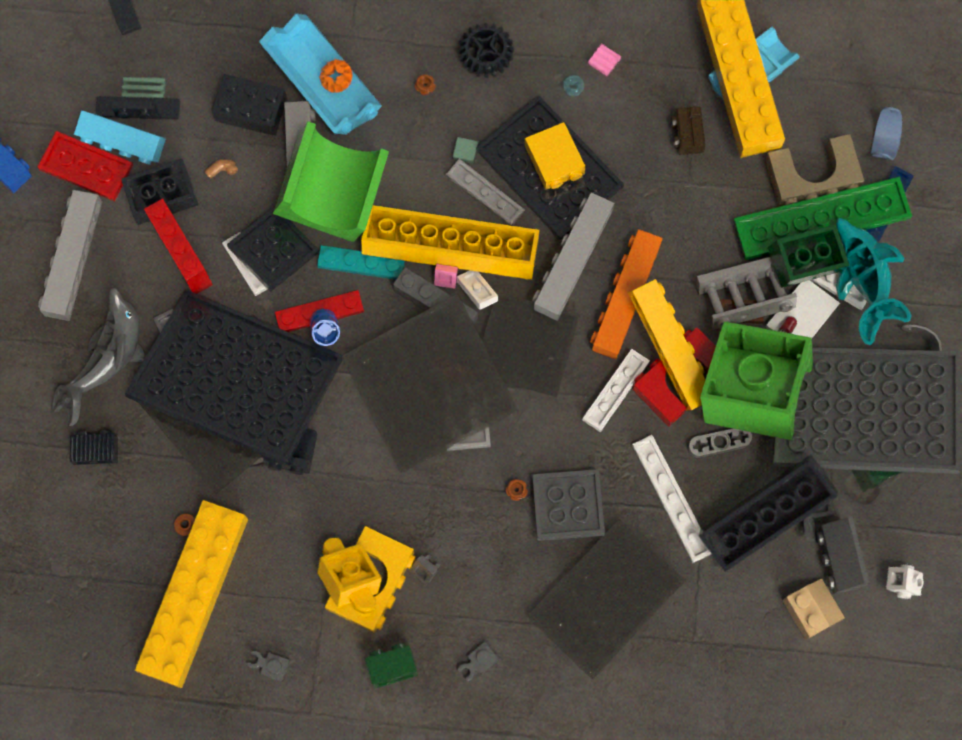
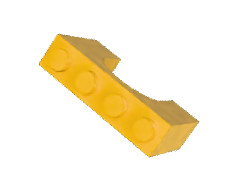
[325,526,416,633]

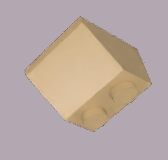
[782,579,845,640]

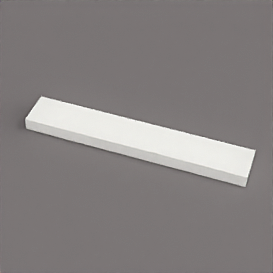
[632,435,711,563]

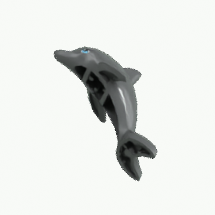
[51,287,145,426]

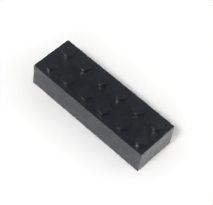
[698,455,838,572]

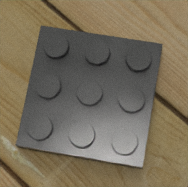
[533,469,605,541]

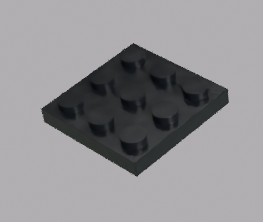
[227,206,319,292]

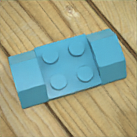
[708,27,800,100]

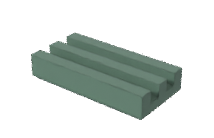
[121,77,166,98]

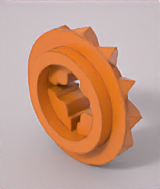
[319,59,353,93]

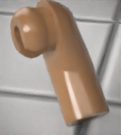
[205,160,238,179]

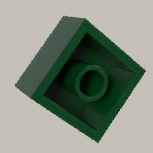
[365,643,419,689]

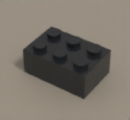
[212,74,287,136]
[121,159,199,225]

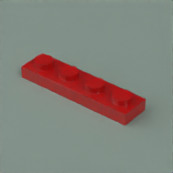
[275,290,364,332]

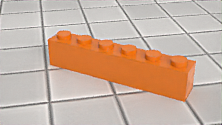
[590,229,663,360]

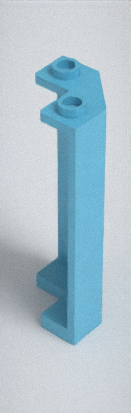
[259,14,381,134]

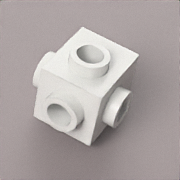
[886,565,923,599]

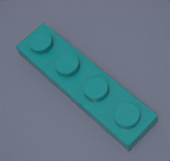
[317,245,406,280]

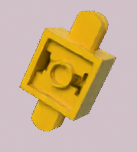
[318,538,382,617]

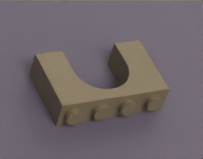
[765,134,864,206]

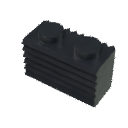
[70,430,118,465]

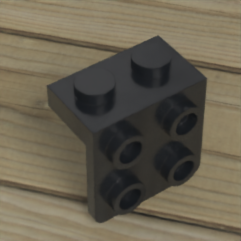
[263,429,318,475]

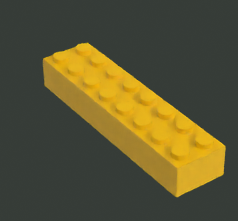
[697,0,785,158]
[361,205,539,280]
[135,500,248,688]

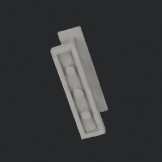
[696,257,797,330]

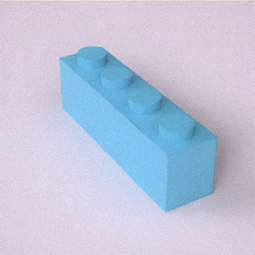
[74,110,166,164]

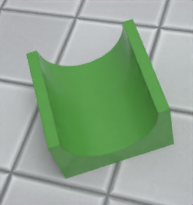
[273,121,389,242]
[700,321,813,440]

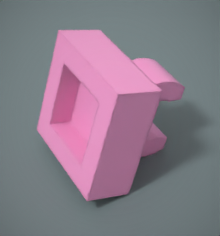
[434,264,458,289]

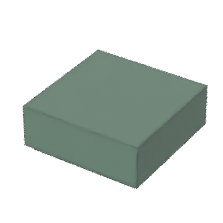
[453,137,478,164]

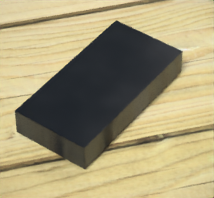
[108,0,142,36]

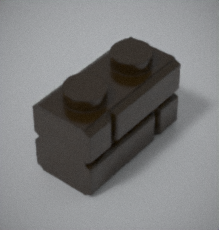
[671,106,706,155]

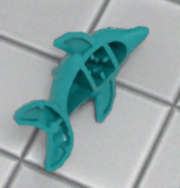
[836,218,912,345]

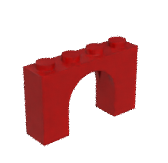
[144,199,213,294]
[633,328,716,427]

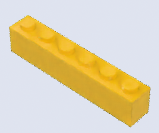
[628,279,705,411]

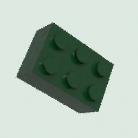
[768,225,849,288]

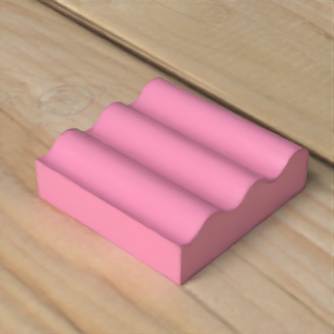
[588,44,621,76]

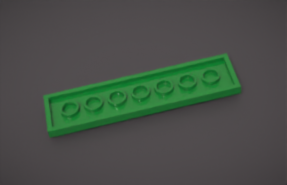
[734,177,912,260]

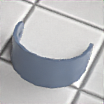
[871,107,902,160]

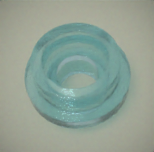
[563,75,584,96]

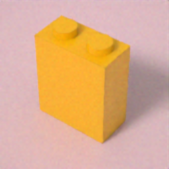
[525,122,585,190]

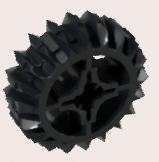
[458,22,514,79]

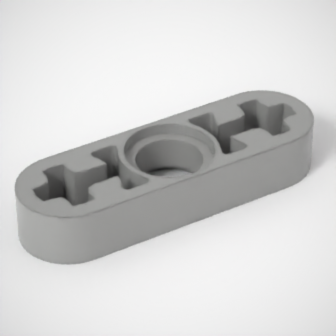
[688,429,752,458]

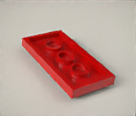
[37,131,133,202]

